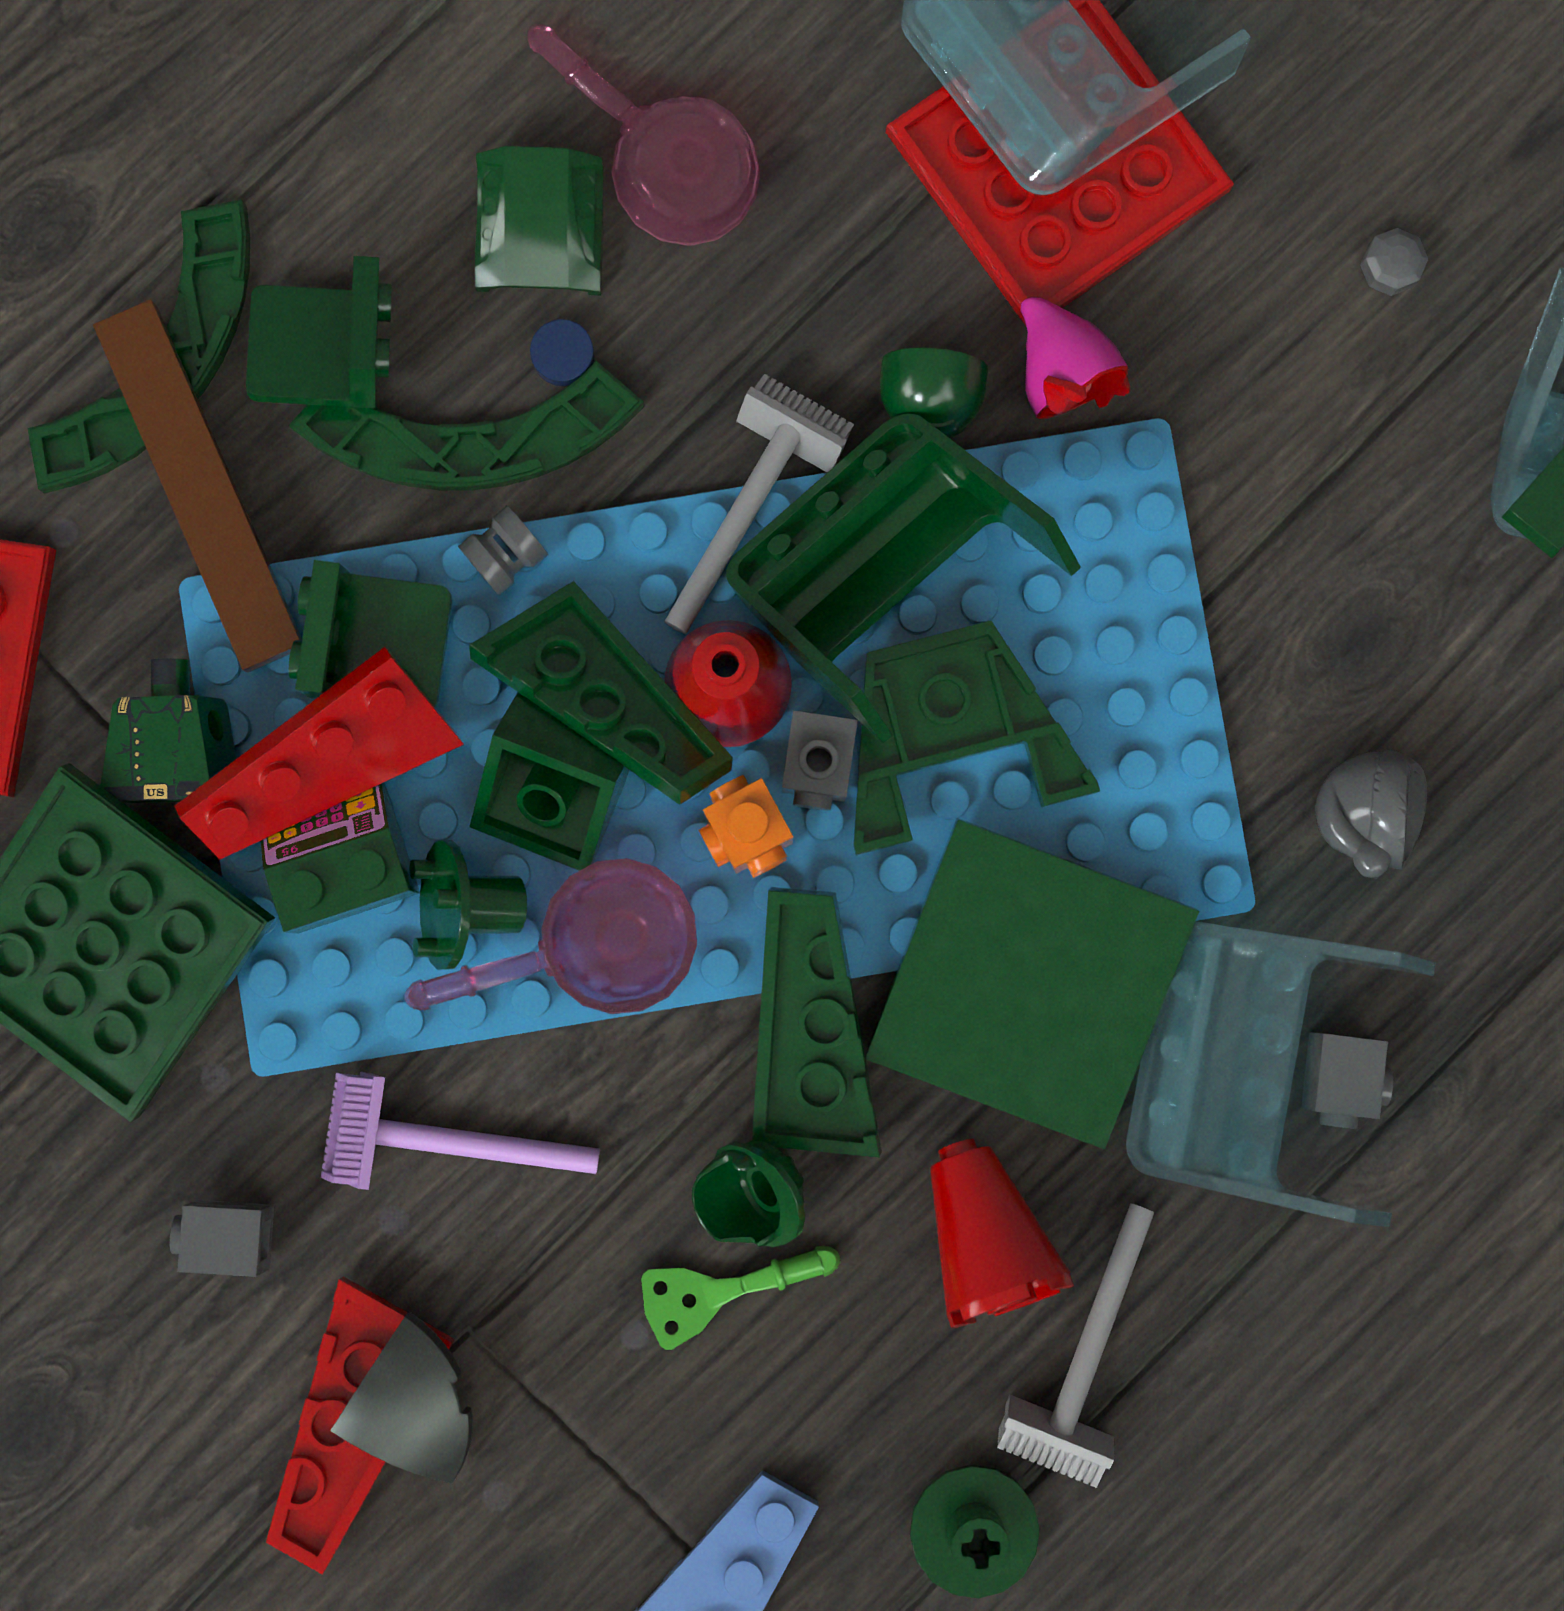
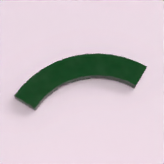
[28,200,250,493]
[288,361,645,491]

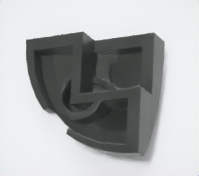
[330,1311,473,1484]

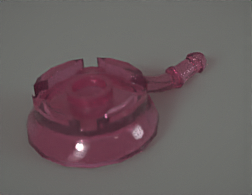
[528,23,760,246]
[405,858,697,1014]

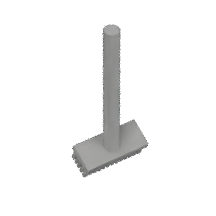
[664,374,854,634]
[997,1203,1154,1488]

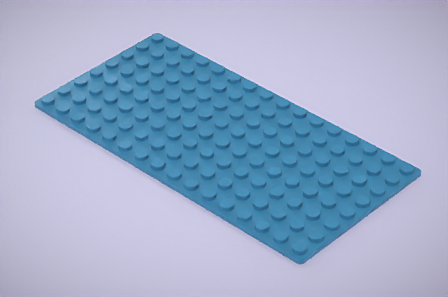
[179,418,1255,1077]

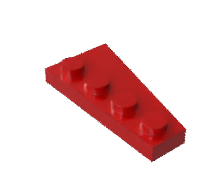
[175,647,464,860]
[266,1276,455,1575]

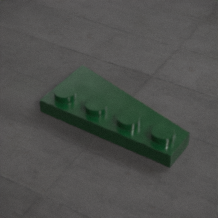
[469,581,733,805]
[752,887,882,1158]

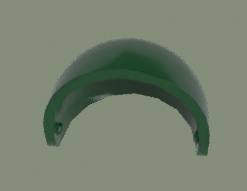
[880,348,988,438]

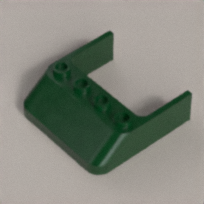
[726,414,1081,743]

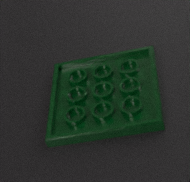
[0,763,275,1122]
[865,818,1200,1149]

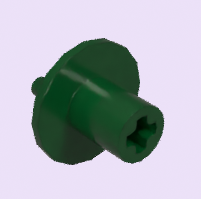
[409,840,527,970]
[909,1465,1040,1599]

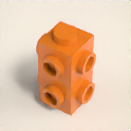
[698,775,793,878]

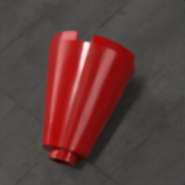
[664,620,792,747]
[930,1138,1074,1328]

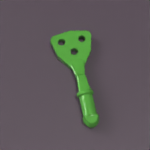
[641,1246,840,1350]

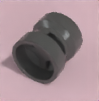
[458,506,548,596]

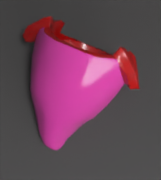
[1020,297,1130,419]

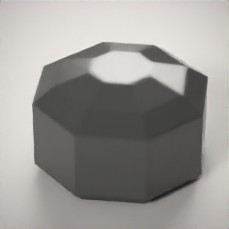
[1360,228,1428,296]

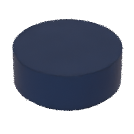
[530,319,594,386]

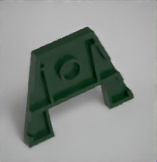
[853,621,1100,855]

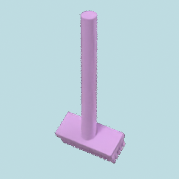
[321,1072,600,1190]

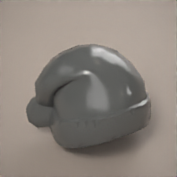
[1315,749,1427,879]

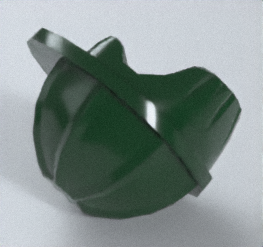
[692,1141,805,1247]

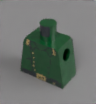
[100,658,236,803]

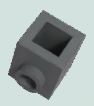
[782,710,858,811]
[1301,1032,1393,1129]
[170,1200,275,1277]

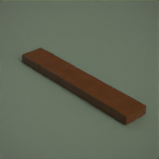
[93,299,302,673]

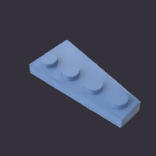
[634,1470,819,1611]

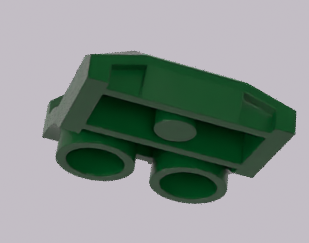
[475,146,604,296]

